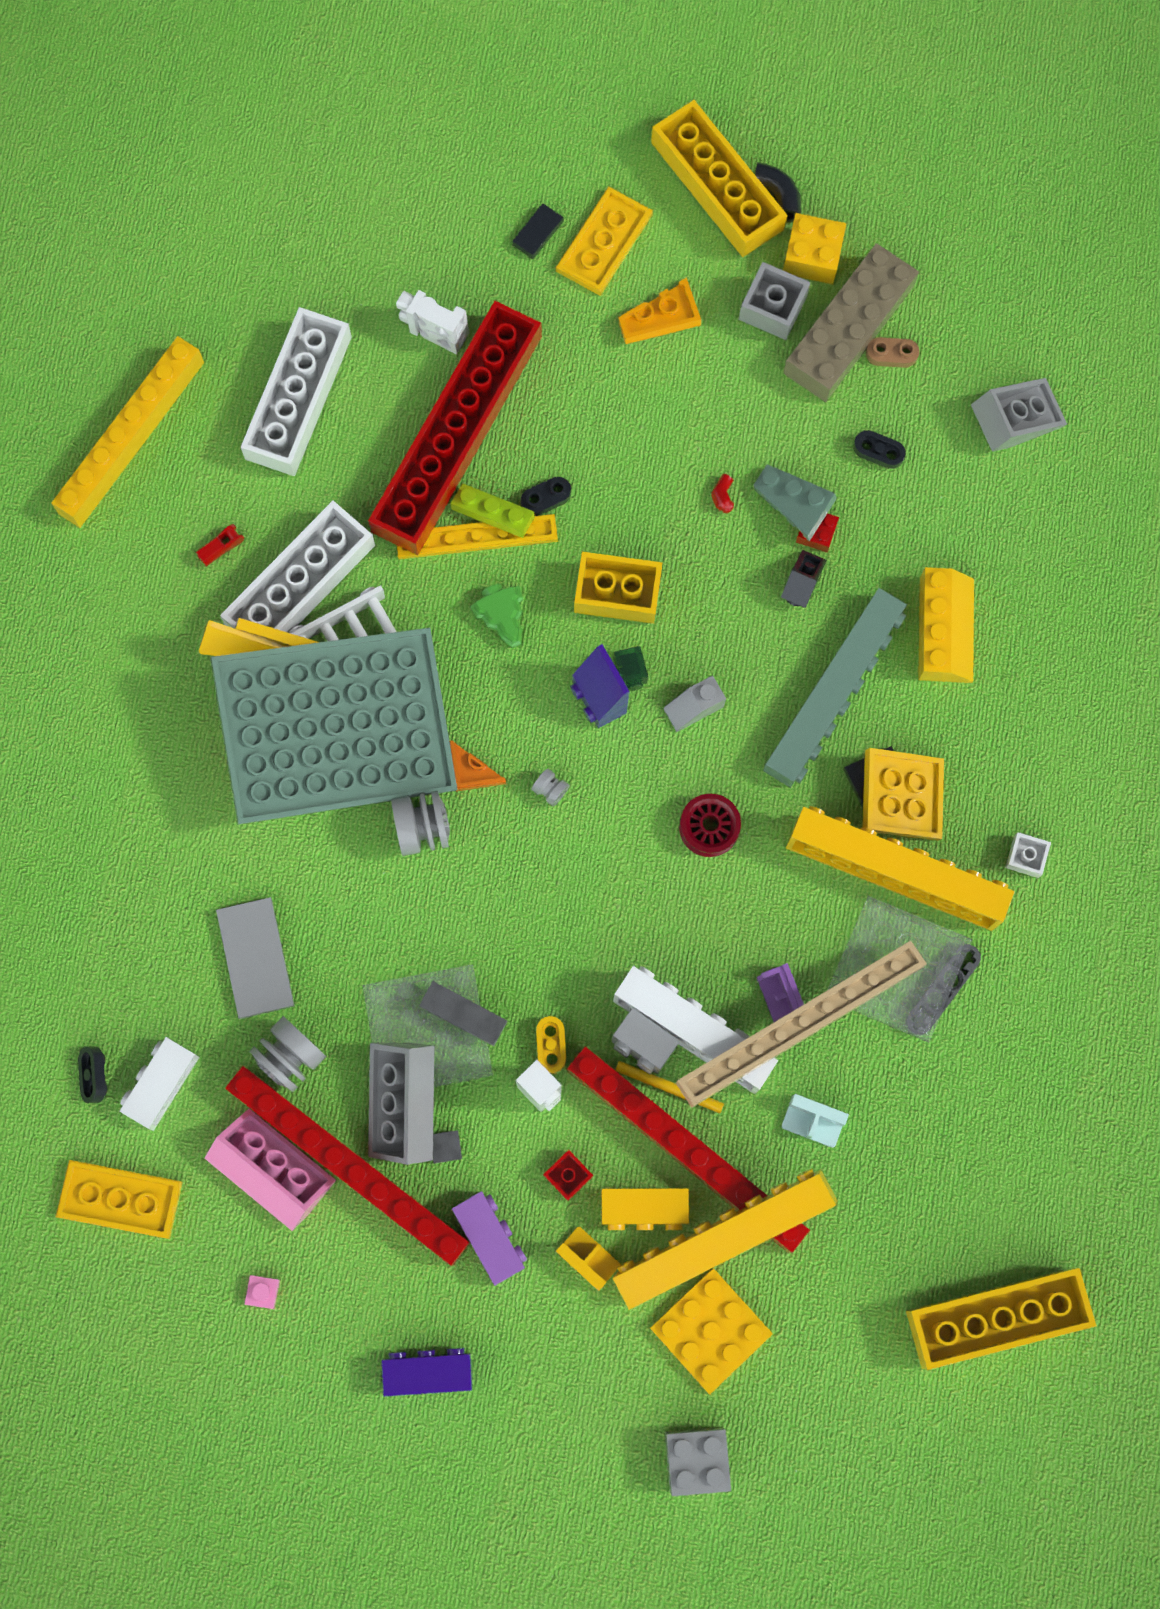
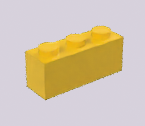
[601,1189,689,1231]

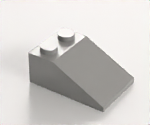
[971,378,1067,452]

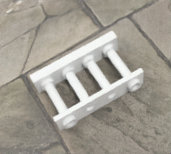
[289,585,397,641]

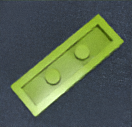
[451,483,535,538]

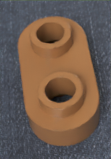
[866,337,920,368]

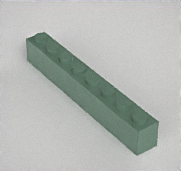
[763,588,907,788]

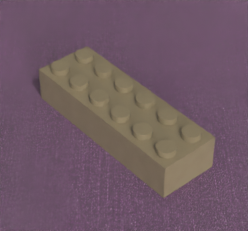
[783,243,919,402]

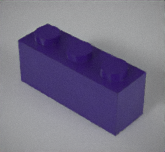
[382,1348,473,1397]

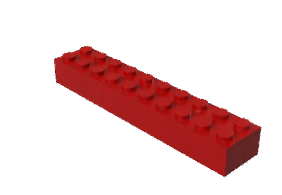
[368,301,542,555]

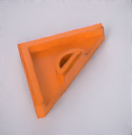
[449,740,506,792]

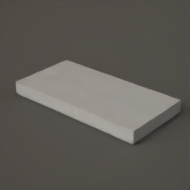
[216,897,295,1019]

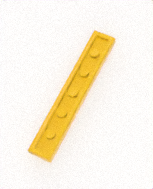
[397,514,558,559]

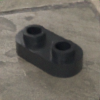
[853,430,906,469]
[521,477,571,516]
[78,1046,107,1103]

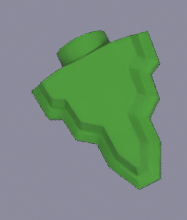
[470,584,523,649]

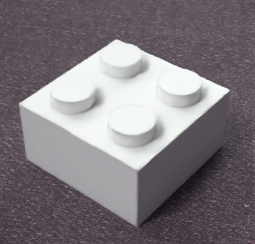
[1005,832,1051,878]

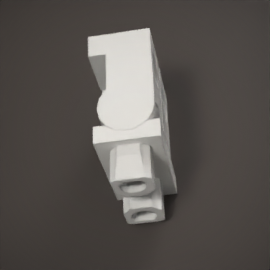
[396,290,469,355]

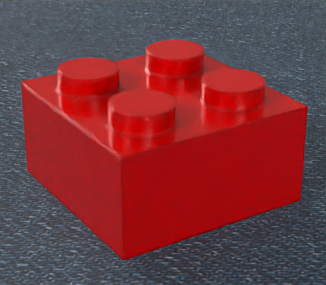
[796,513,839,552]
[543,1150,594,1201]

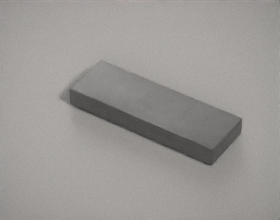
[419,981,508,1046]

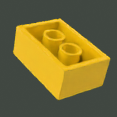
[574,552,663,624]

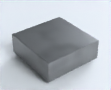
[433,1130,462,1164]

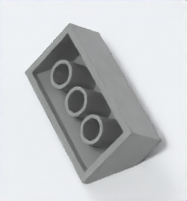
[368,1043,434,1165]

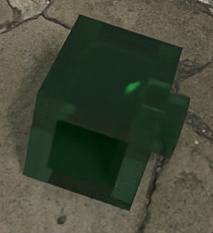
[613,646,648,691]

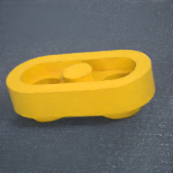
[536,1016,566,1074]

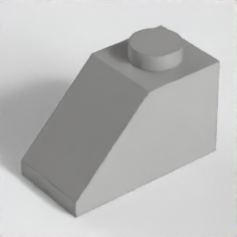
[663,675,726,732]

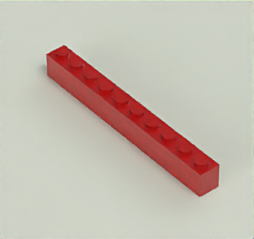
[567,1046,810,1254]
[225,1066,470,1266]

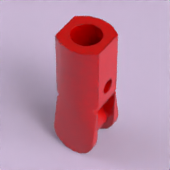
[195,524,245,567]

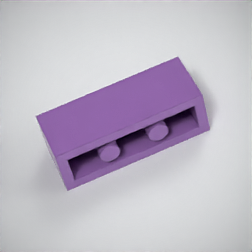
[452,1191,527,1286]

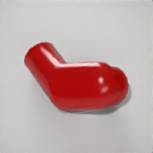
[711,474,734,513]

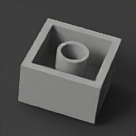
[739,262,811,340]
[612,1008,680,1074]
[665,1427,731,1496]

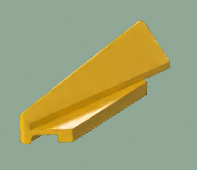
[199,618,319,656]

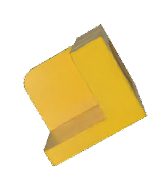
[556,1227,620,1291]

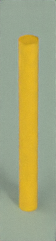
[615,1061,724,1114]

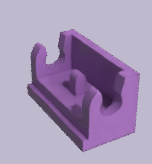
[756,963,804,1022]

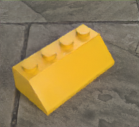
[918,567,974,683]

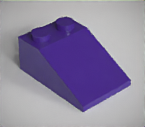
[570,644,629,728]

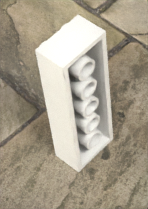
[241,307,352,476]
[220,501,375,633]
[613,966,778,1094]

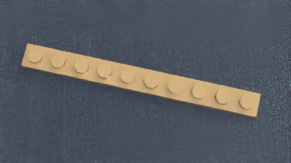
[676,941,927,1108]

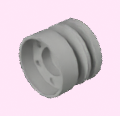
[391,790,450,856]
[249,1016,327,1092]

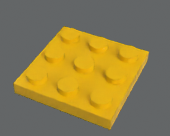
[863,748,944,841]
[650,1268,773,1395]

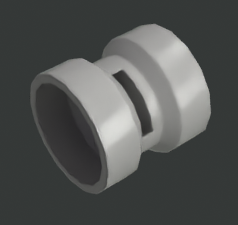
[531,768,570,807]

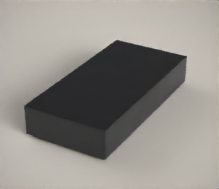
[512,204,564,259]

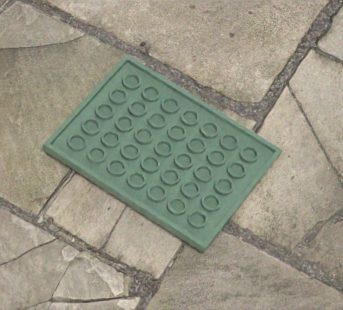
[210,628,457,825]

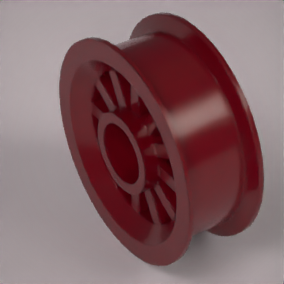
[679,793,741,857]

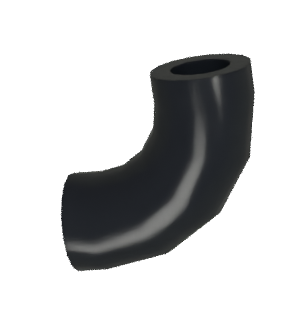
[755,162,802,222]

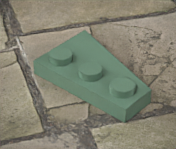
[753,464,837,541]

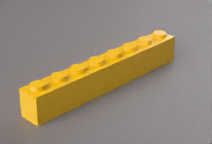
[52,336,204,528]
[613,1169,838,1310]

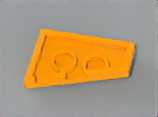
[618,277,701,344]

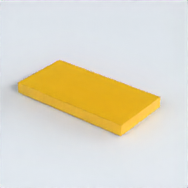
[556,186,653,296]
[56,1160,183,1239]

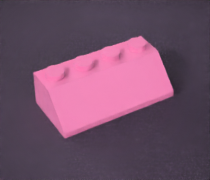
[205,1109,336,1231]

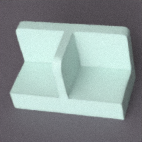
[781,1094,849,1148]

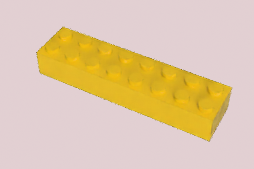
[786,806,1015,931]

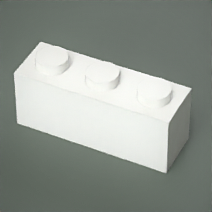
[120,1037,199,1131]
[516,1060,561,1112]

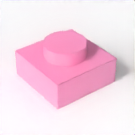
[245,1275,280,1309]

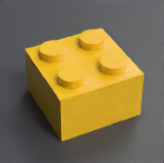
[783,213,847,284]

